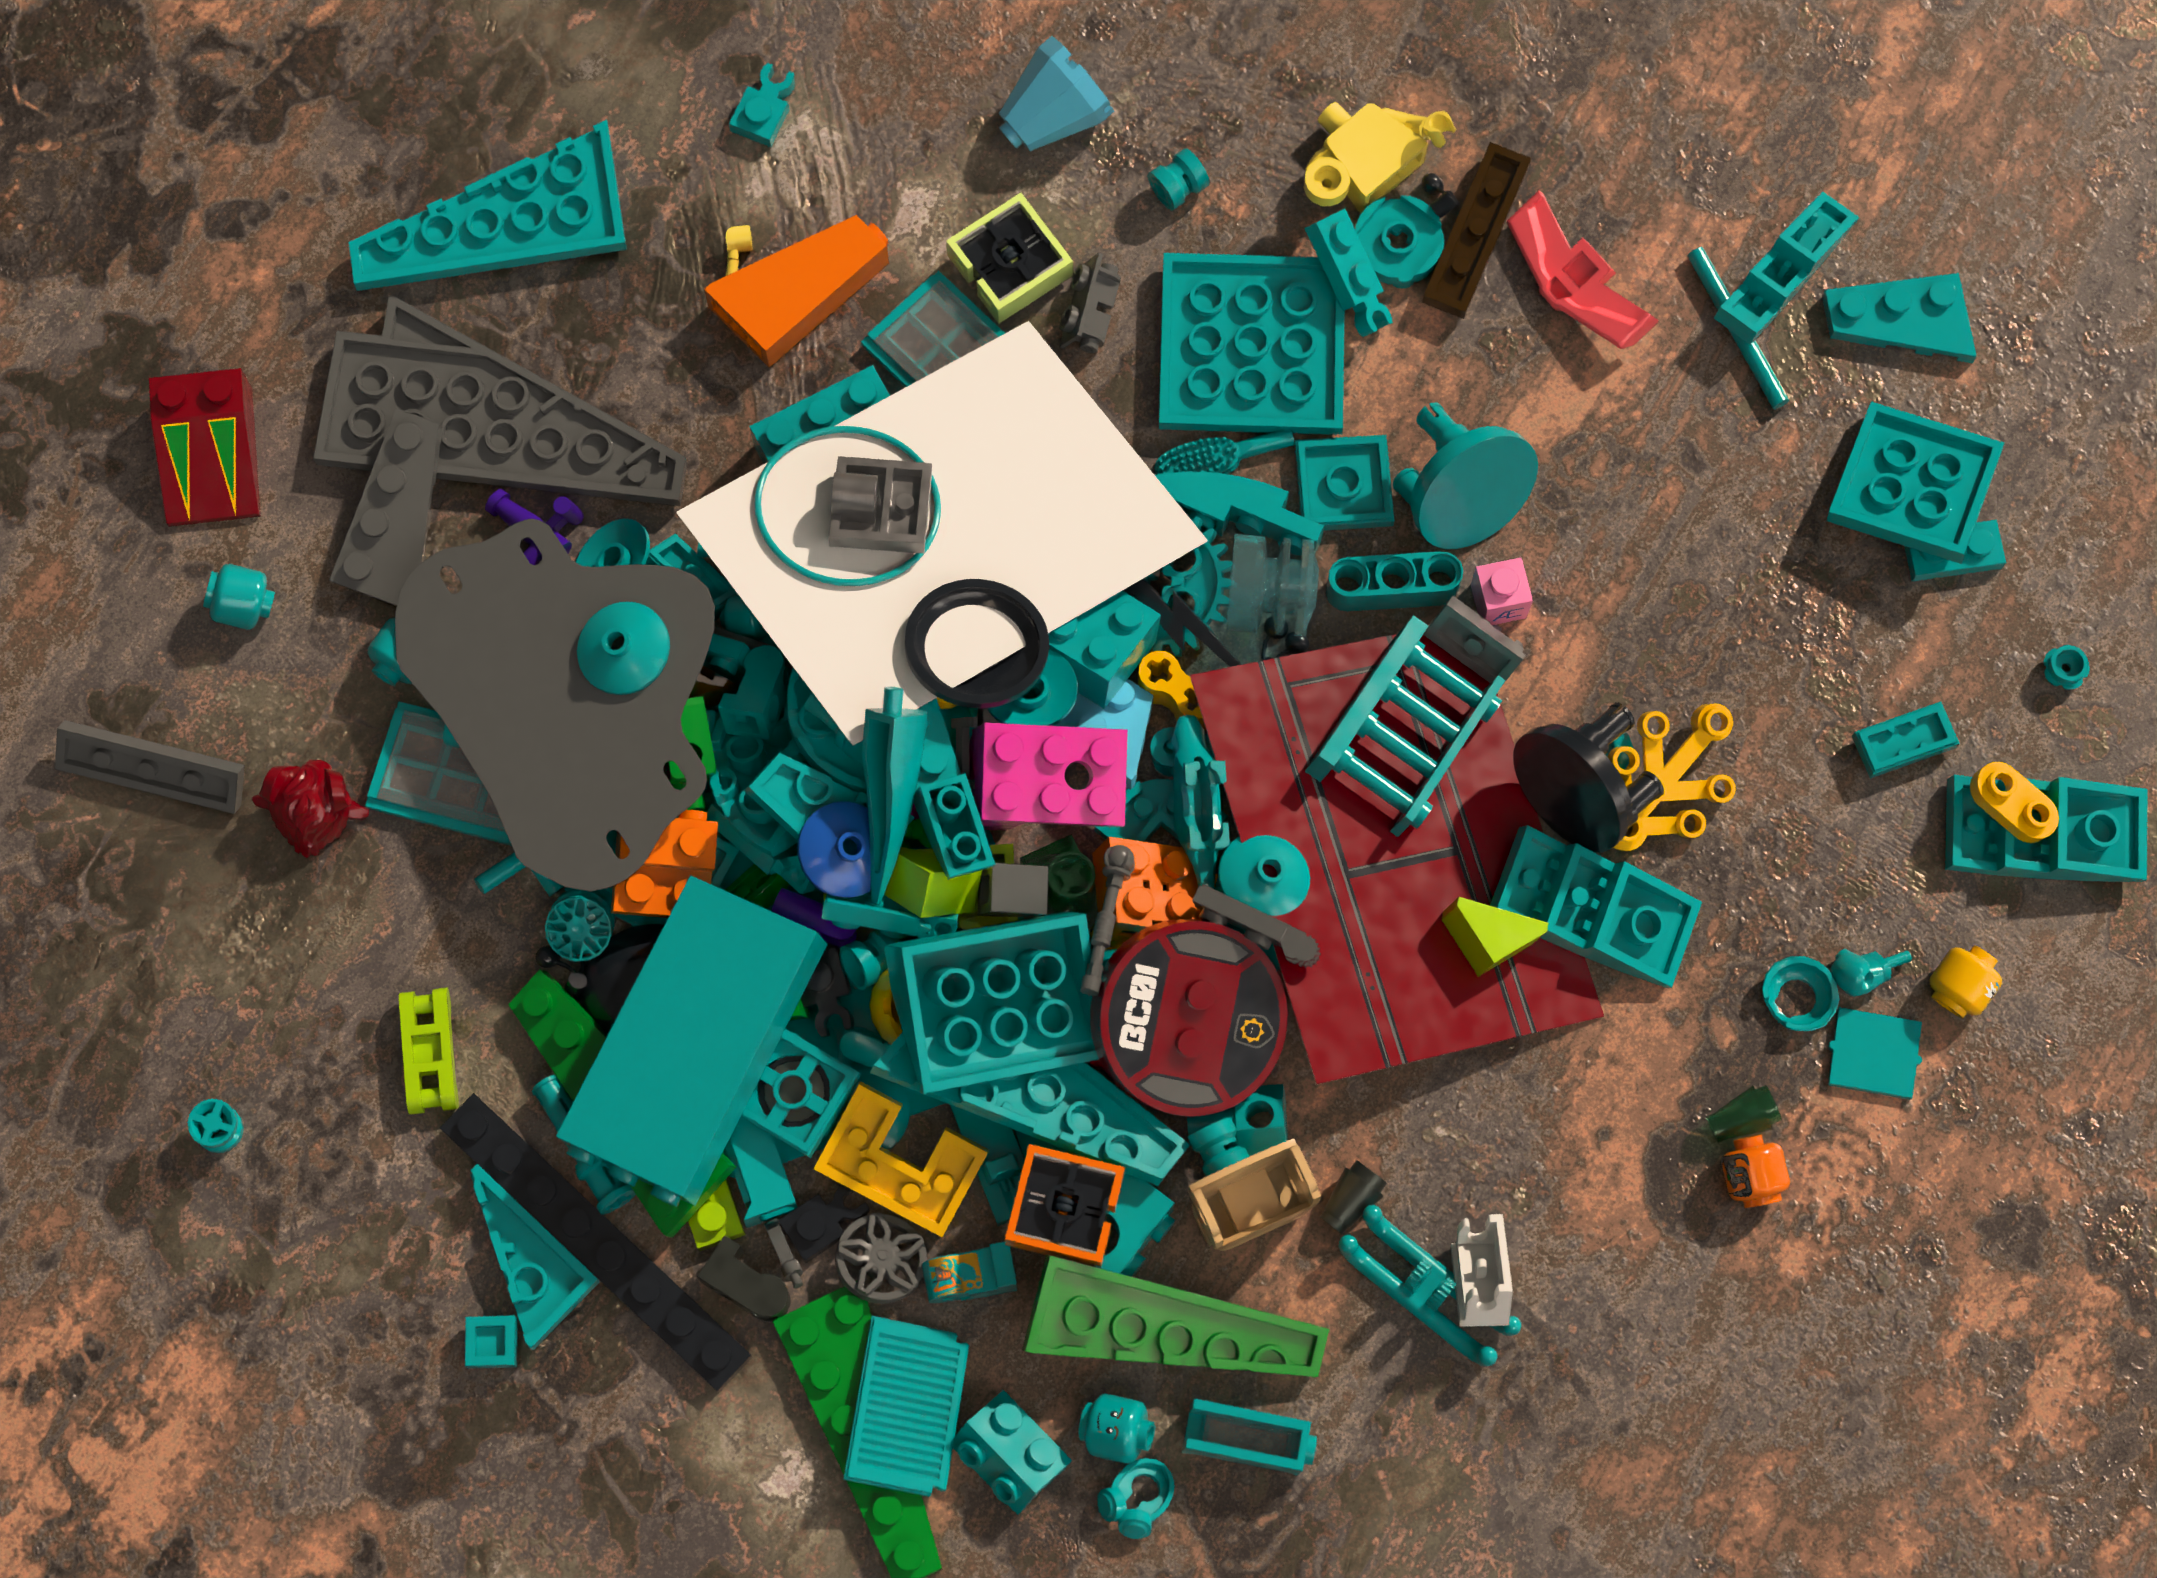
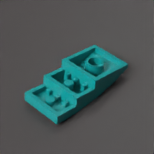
[1945,774,2148,882]
[1490,825,1702,988]

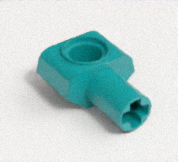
[1187,1084,1288,1157]

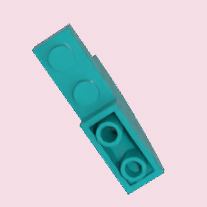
[1155,471,1324,557]
[913,698,995,879]

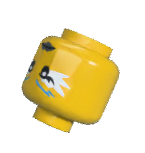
[1930,945,2002,1019]

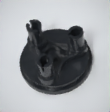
[1513,702,1664,852]

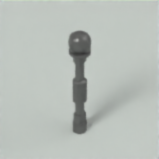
[1080,845,1135,996]

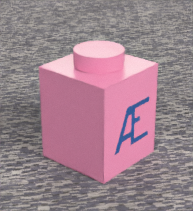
[1470,557,1533,625]

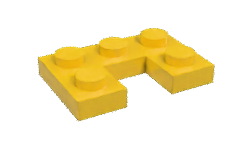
[814,1081,989,1237]

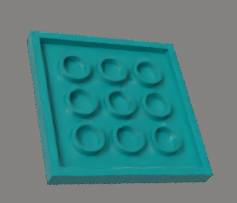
[1159,253,1345,435]

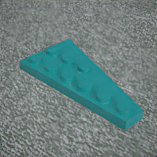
[349,119,627,291]
[870,1032,1190,1186]

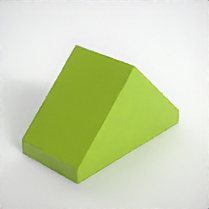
[884,847,983,918]
[1442,897,1549,977]

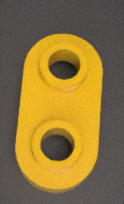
[1970,762,2059,843]

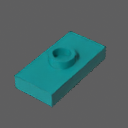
[1852,701,1960,779]

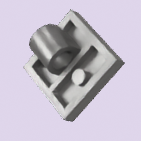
[829,456,932,553]

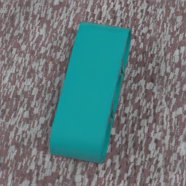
[1325,551,1463,611]

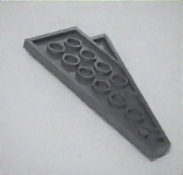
[313,296,687,506]

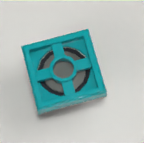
[741,1029,861,1158]

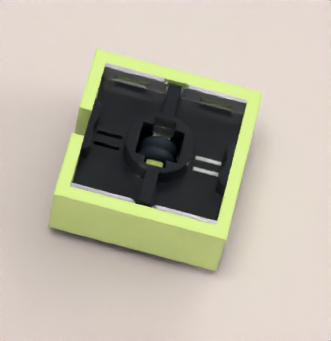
[946,193,1073,324]

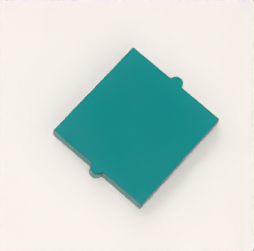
[1827,1007,1922,1100]

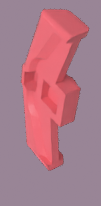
[1506,190,1658,349]

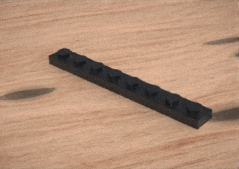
[440,1093,753,1393]

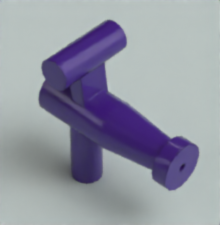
[485,489,584,565]

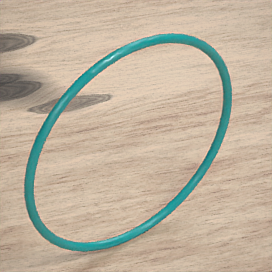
[754,426,941,586]

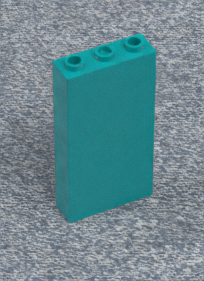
[556,875,828,1207]

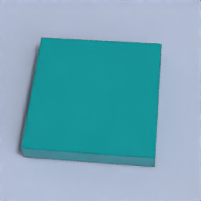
[1294,435,1394,531]

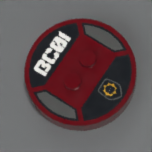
[1090,919,1288,1116]

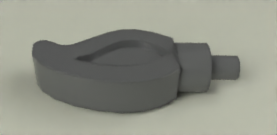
[764,1218,803,1288]

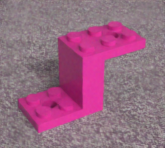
[910,723,1128,831]

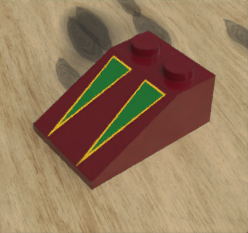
[149,368,261,527]

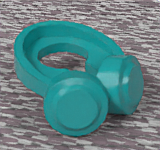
[1097,1458,1175,1539]

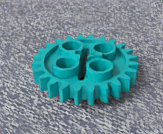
[1145,516,1237,657]

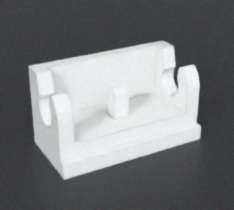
[1451,1214,1513,1327]

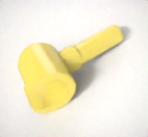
[725,225,753,276]

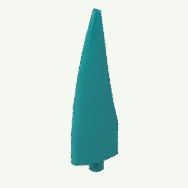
[862,687,928,904]

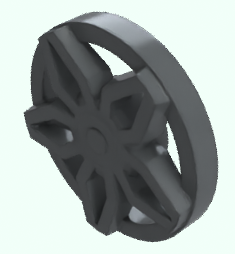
[835,1213,927,1304]

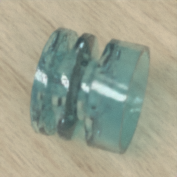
[1226,533,1319,637]

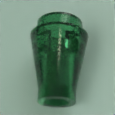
[1706,1085,1782,1143]

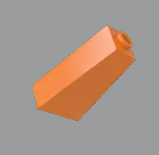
[704,215,889,368]

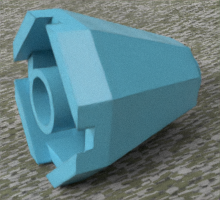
[999,36,1114,151]

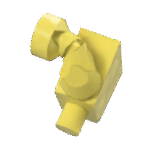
[1304,102,1456,213]

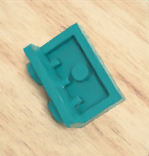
[953,1390,1072,1514]

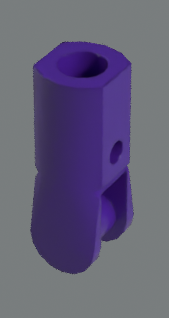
[771,888,857,948]

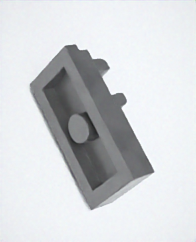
[1423,596,1526,683]

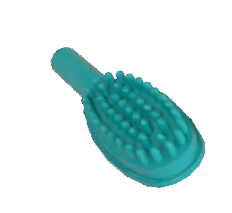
[1154,430,1295,475]

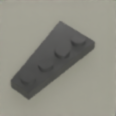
[329,408,442,606]

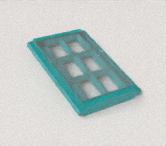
[861,271,1005,388]
[365,701,512,846]

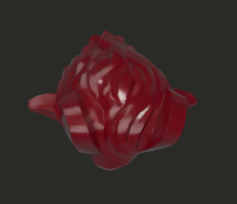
[251,760,369,858]

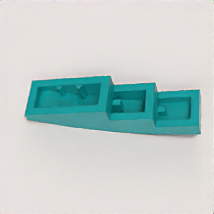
[1714,192,1859,345]

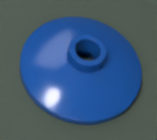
[797,801,871,898]

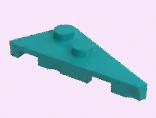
[470,1164,600,1351]

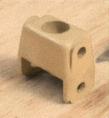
[1188,1138,1321,1251]

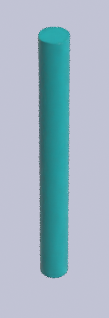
[1687,247,1789,409]

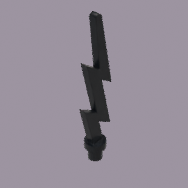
[1122,578,1241,667]

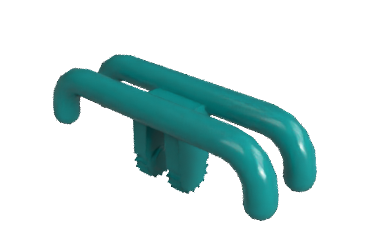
[1338,1205,1522,1367]

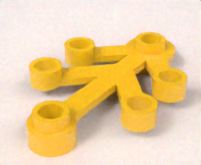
[1608,703,1736,851]

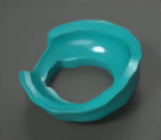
[1762,956,1840,1031]

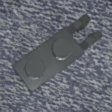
[1192,884,1321,969]

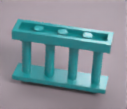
[1305,615,1506,837]

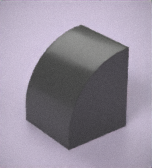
[977,863,1048,917]

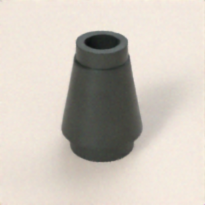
[1320,1160,1387,1235]

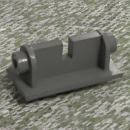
[1059,253,1121,353]

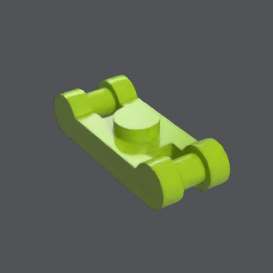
[399,988,459,1115]

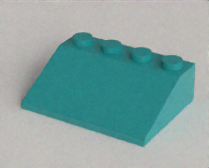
[884,912,1099,1094]

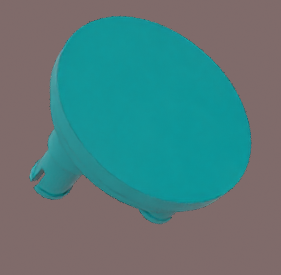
[1393,402,1538,549]

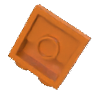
[611,810,718,918]

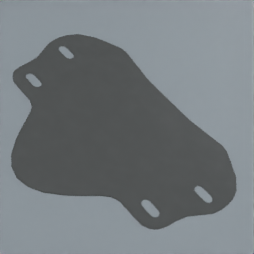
[395,519,715,892]

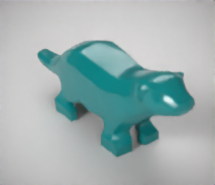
[1167,715,1230,889]

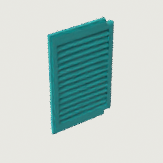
[843,1316,969,1497]

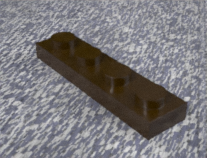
[1422,142,1532,319]

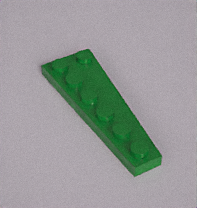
[508,969,736,1238]
[1022,1255,1330,1377]
[773,1280,943,1578]

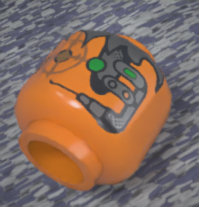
[1721,1134,1790,1208]

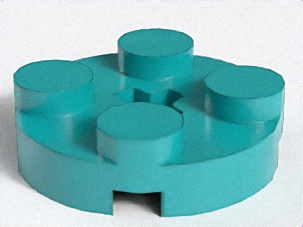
[1355,195,1444,289]

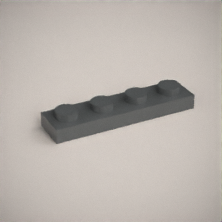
[55,720,245,814]

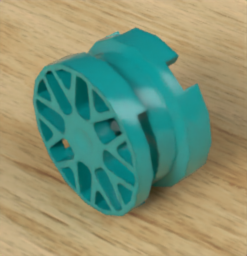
[545,888,616,962]

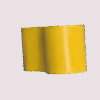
[1138,651,1206,730]

